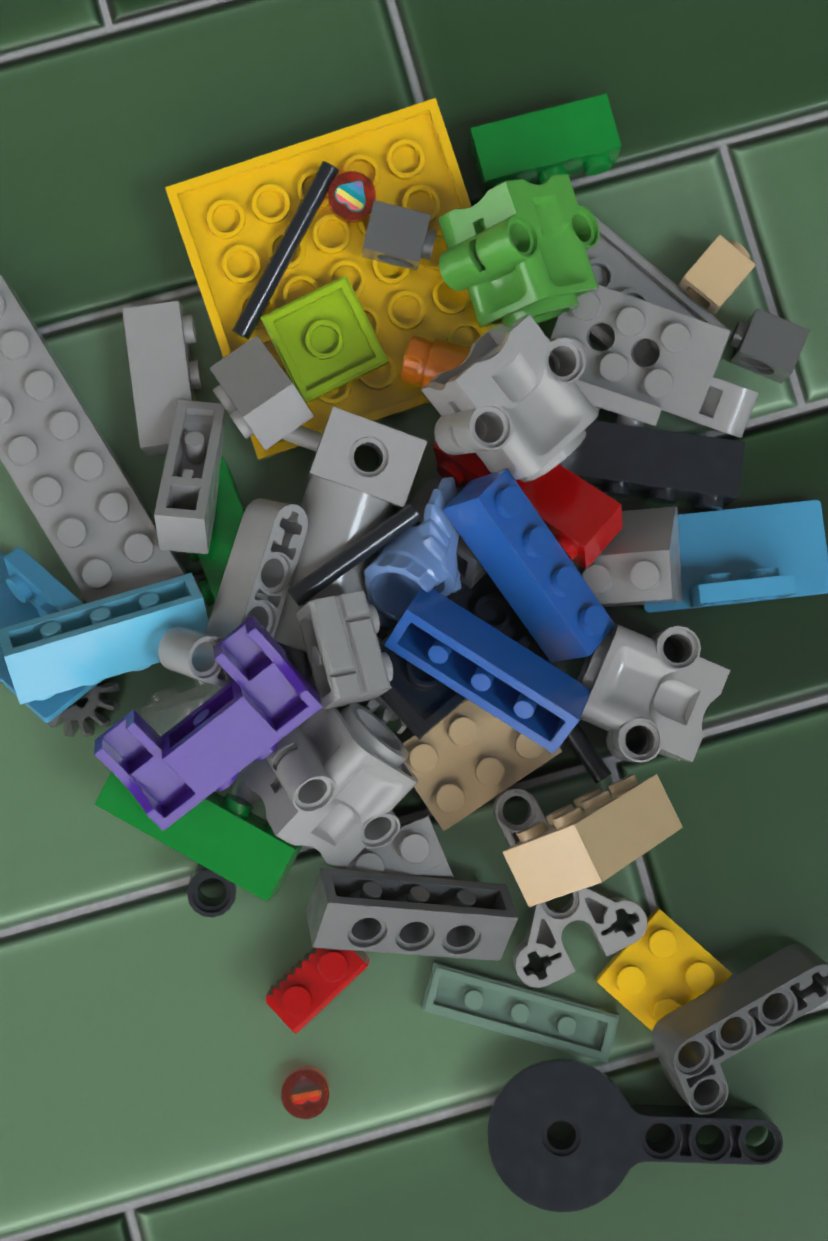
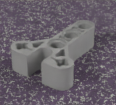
[493,787,647,988]

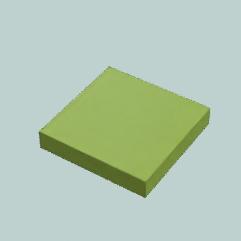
[260,275,389,404]

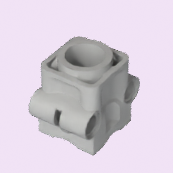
[421,314,598,482]
[577,625,730,763]
[242,703,418,870]

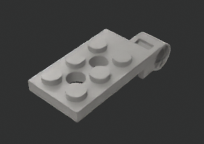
[550,284,759,438]

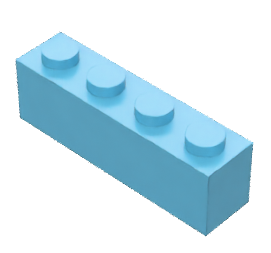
[0,573,209,705]

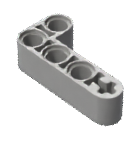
[158,498,308,687]

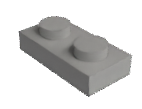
[574,380,662,427]

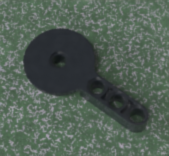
[487,1059,783,1212]

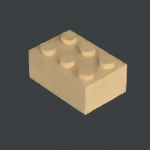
[503,774,683,907]

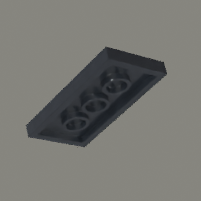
[379,573,535,740]

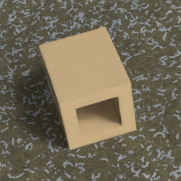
[678,235,756,316]

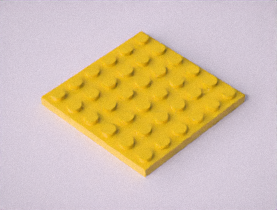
[165,98,503,461]

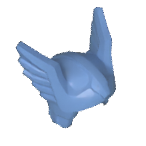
[364,477,462,618]

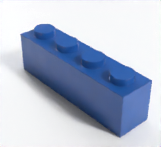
[442,468,616,663]
[384,588,591,754]

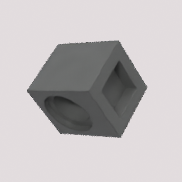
[362,200,437,271]
[729,308,810,384]

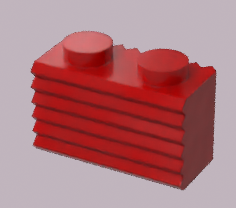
[266,948,370,1034]

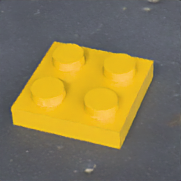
[595,907,732,1031]

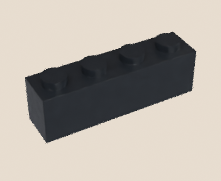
[560,421,745,511]

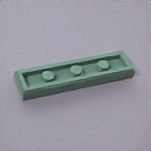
[421,961,620,1063]

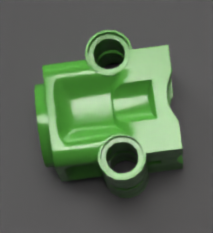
[438,174,600,328]

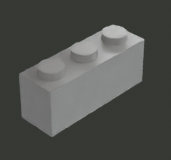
[122,301,203,456]

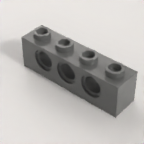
[306,868,518,961]

